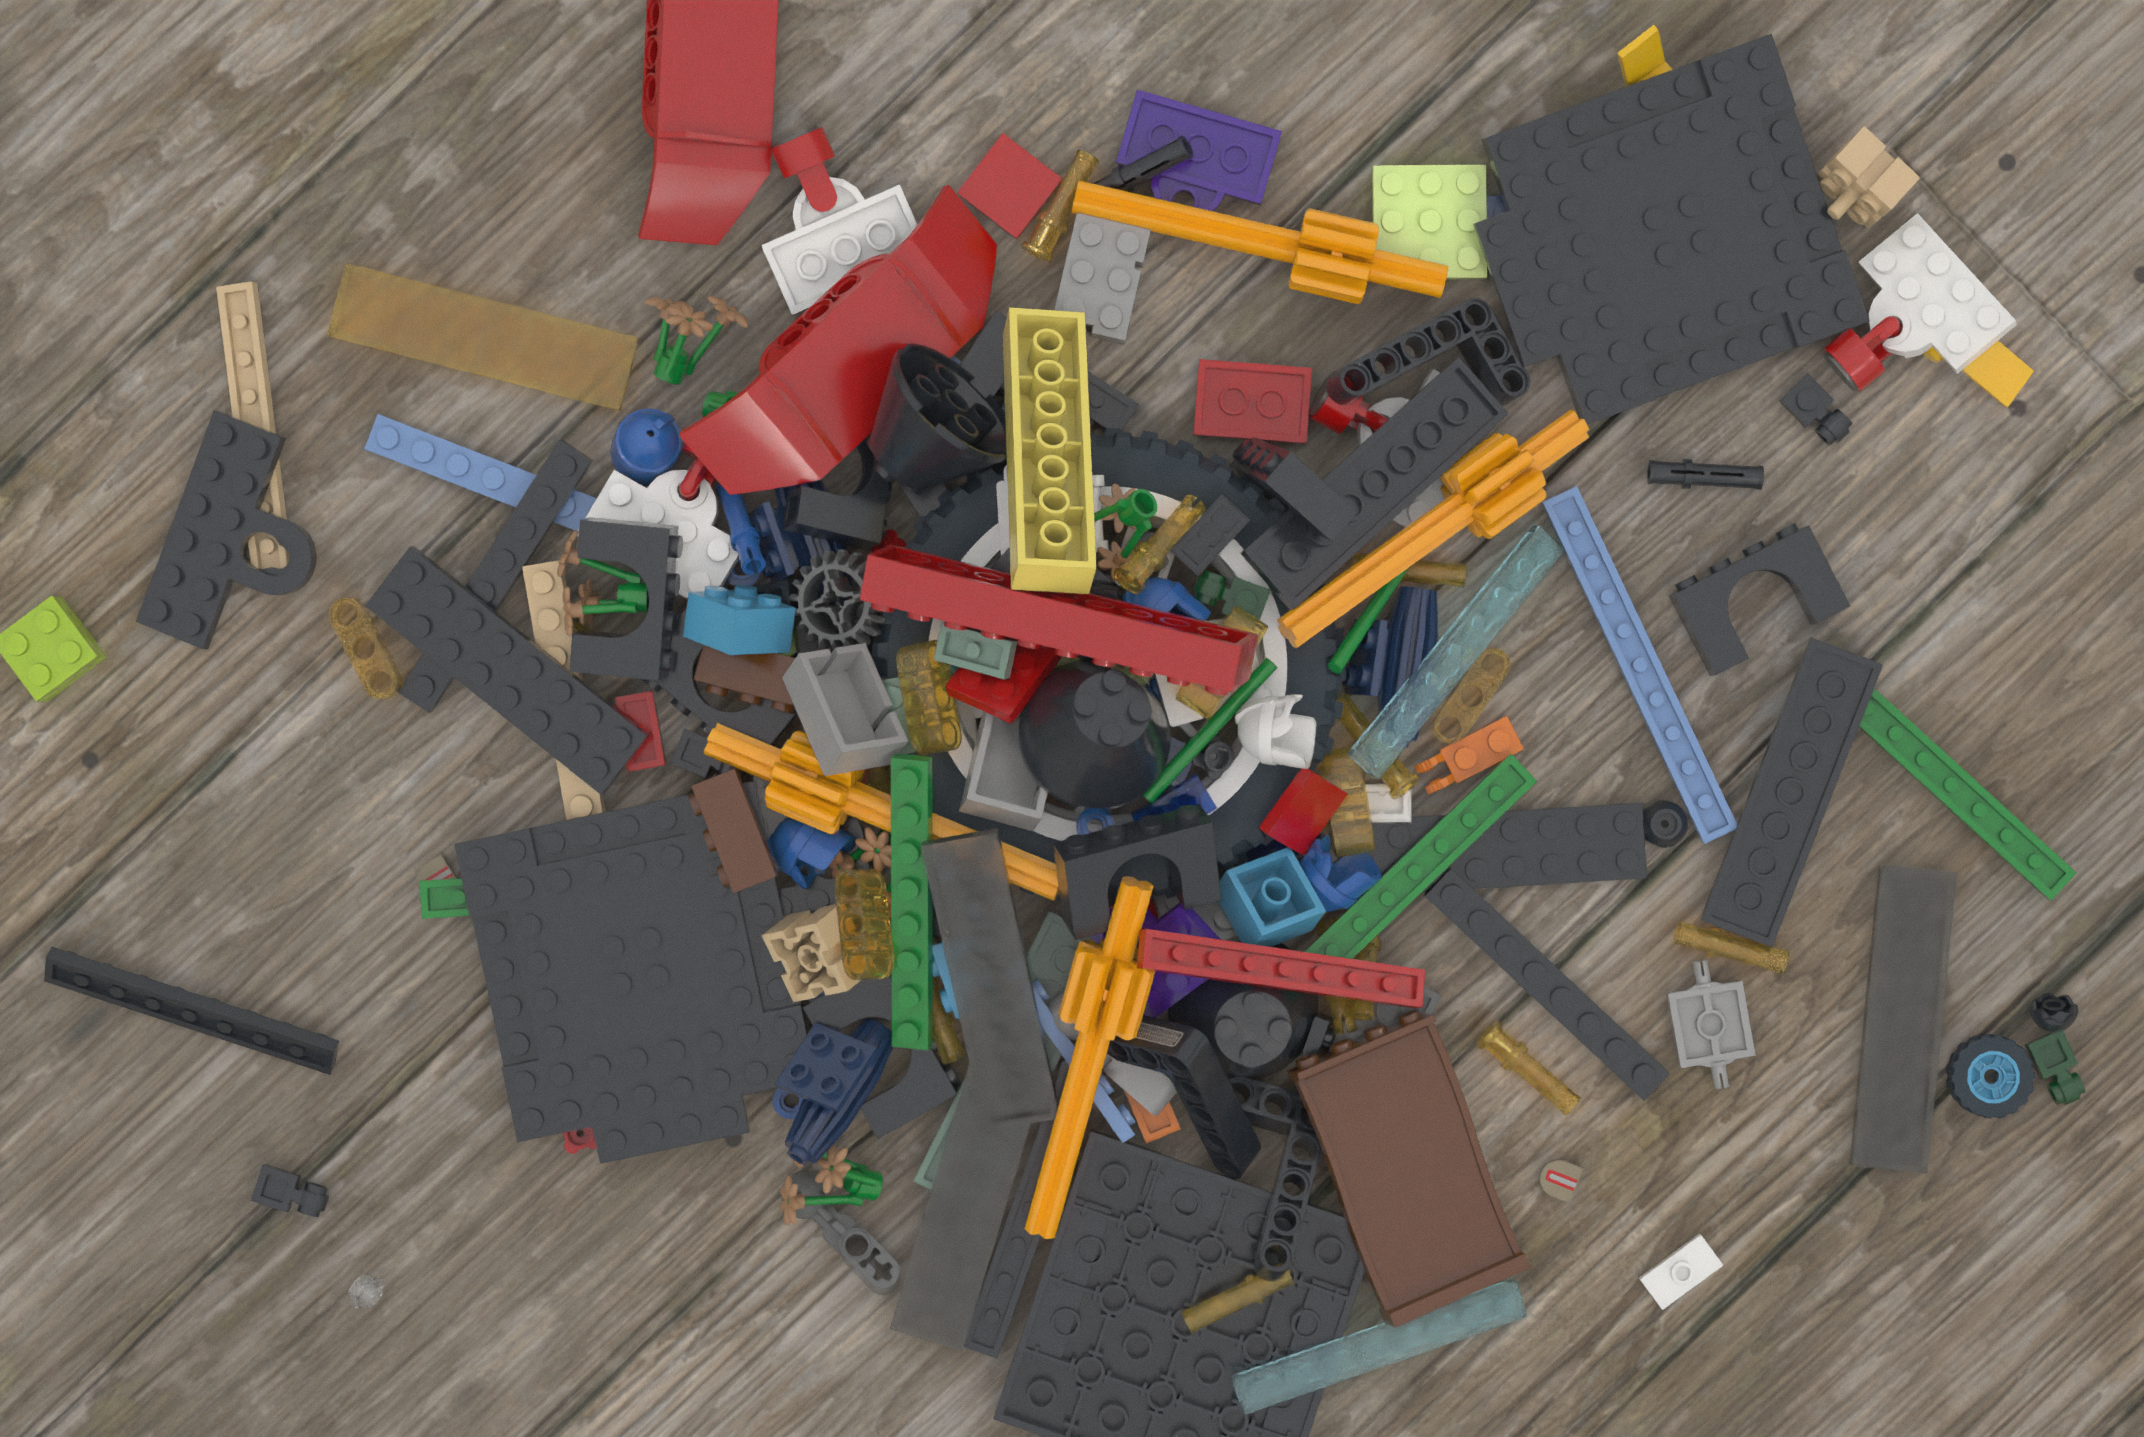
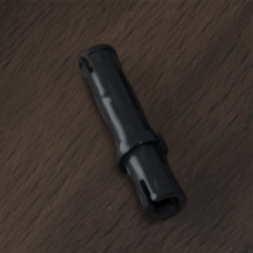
[1092,135,1194,193]
[1647,459,1764,490]

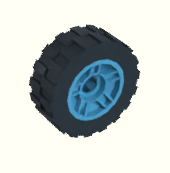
[1946,1034,2035,1119]

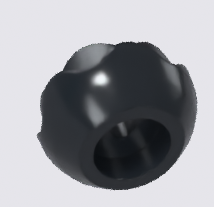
[1643,800,1688,848]
[2030,993,2078,1032]

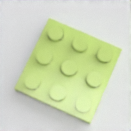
[1372,165,1487,280]

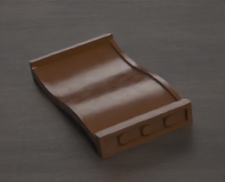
[1287,1009,1531,1328]

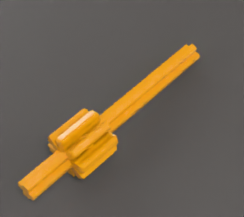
[1072,181,1449,304]
[1277,410,1589,648]
[704,723,1060,901]
[1024,876,1155,1239]

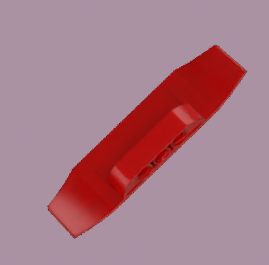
[638,0,779,245]
[679,185,997,495]

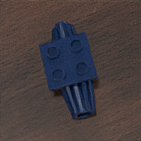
[748,480,855,606]
[1343,586,1439,748]
[775,1018,893,1165]

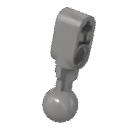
[1048,993,1177,1117]

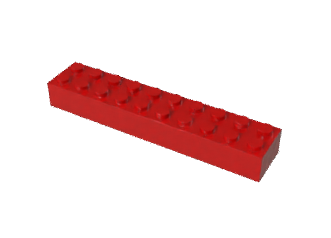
[859,544,1259,696]

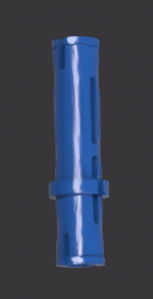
[716,483,766,575]

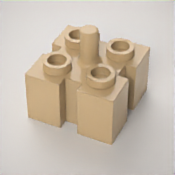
[1816,126,1920,229]
[762,903,873,1002]

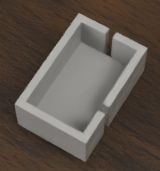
[1054,213,1151,345]
[782,643,908,776]
[959,711,1048,831]

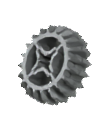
[789,549,886,651]

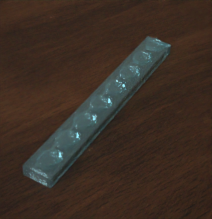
[1347,525,1564,780]
[1232,1278,1527,1415]

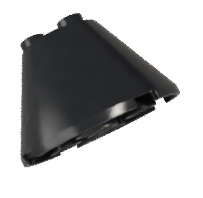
[867,343,1007,495]
[1018,660,1171,810]
[1168,941,1318,1080]

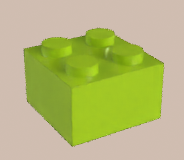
[0,595,107,702]

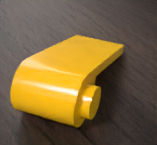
[1617,25,1673,87]
[1923,341,2034,408]

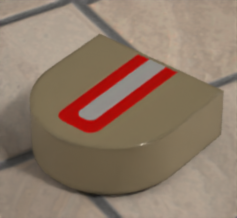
[416,854,458,891]
[1539,1159,1584,1204]

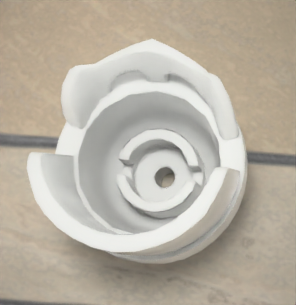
[1235,694,1316,769]

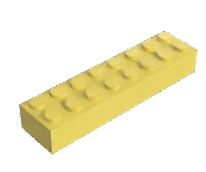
[1003,307,1096,594]

